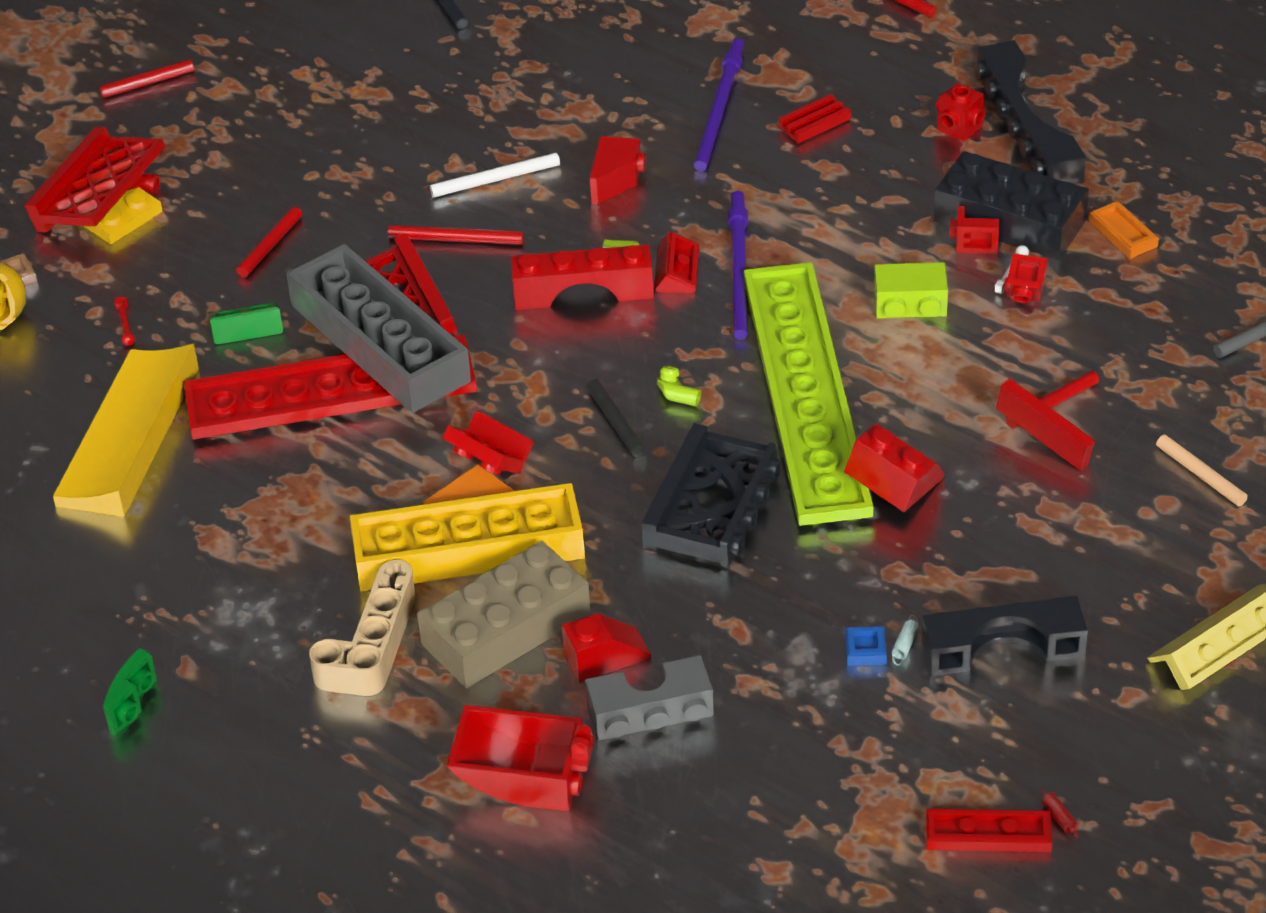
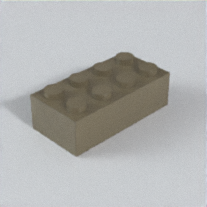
[417,540,591,689]

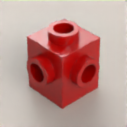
[936,82,986,142]

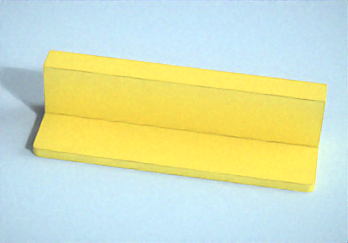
[1147,584,1266,690]

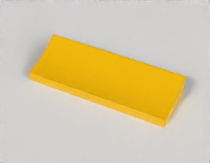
[53,343,199,517]
[350,483,585,592]

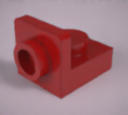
[950,206,999,254]

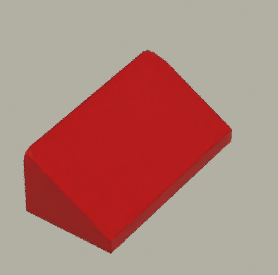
[654,231,699,293]

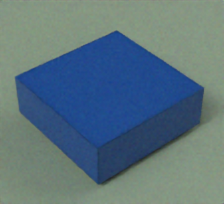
[845,626,887,666]

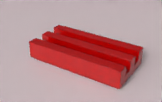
[779,94,851,144]

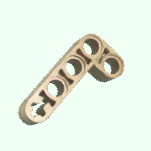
[309,560,416,696]

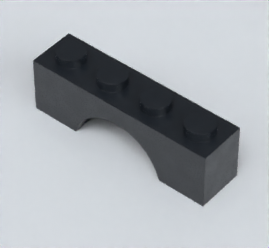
[922,596,1088,676]

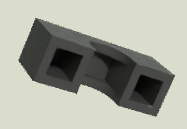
[585,655,714,740]

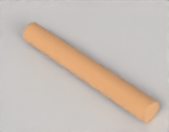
[1156,434,1248,507]

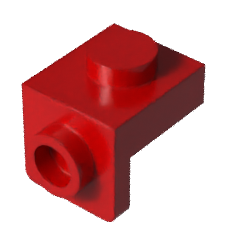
[1004,253,1048,303]

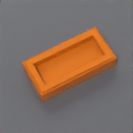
[1089,201,1159,259]

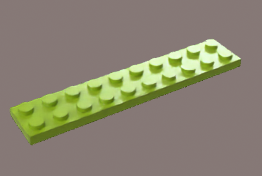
[744,262,873,526]

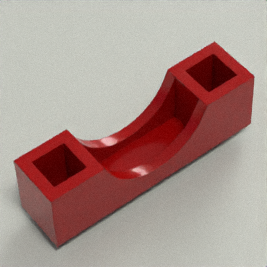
[511,245,654,310]

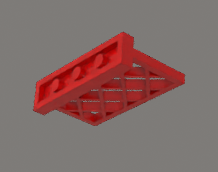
[24,127,165,233]
[366,233,459,336]

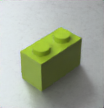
[874,262,948,319]

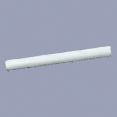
[430,153,560,198]

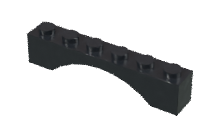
[973,40,1086,185]

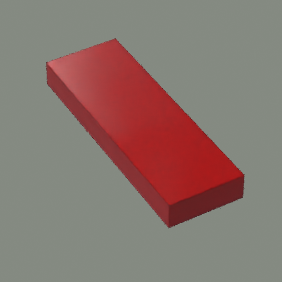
[996,378,1095,471]
[926,808,1052,852]

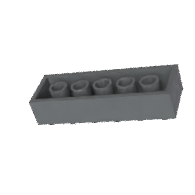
[287,244,471,413]

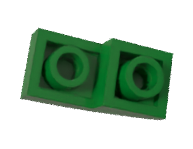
[103,648,157,736]

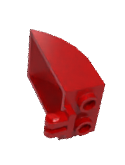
[446,705,595,812]

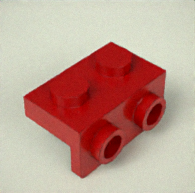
[442,411,534,475]

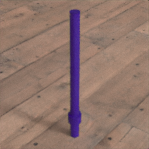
[694,38,744,171]
[728,191,749,340]

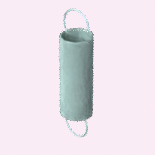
[892,615,919,666]

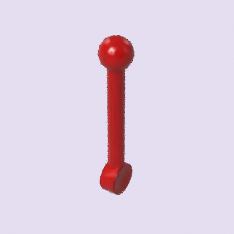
[114,297,135,346]

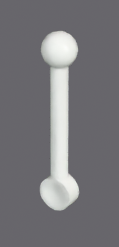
[995,245,1029,294]

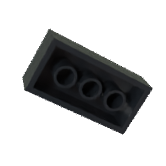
[934,151,1089,260]

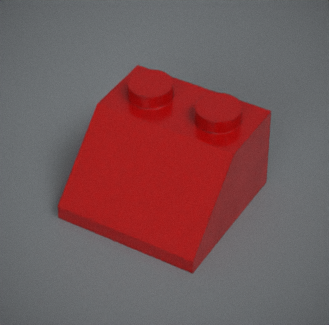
[844,423,945,512]

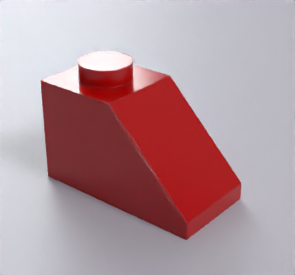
[590,136,646,205]
[562,613,651,683]

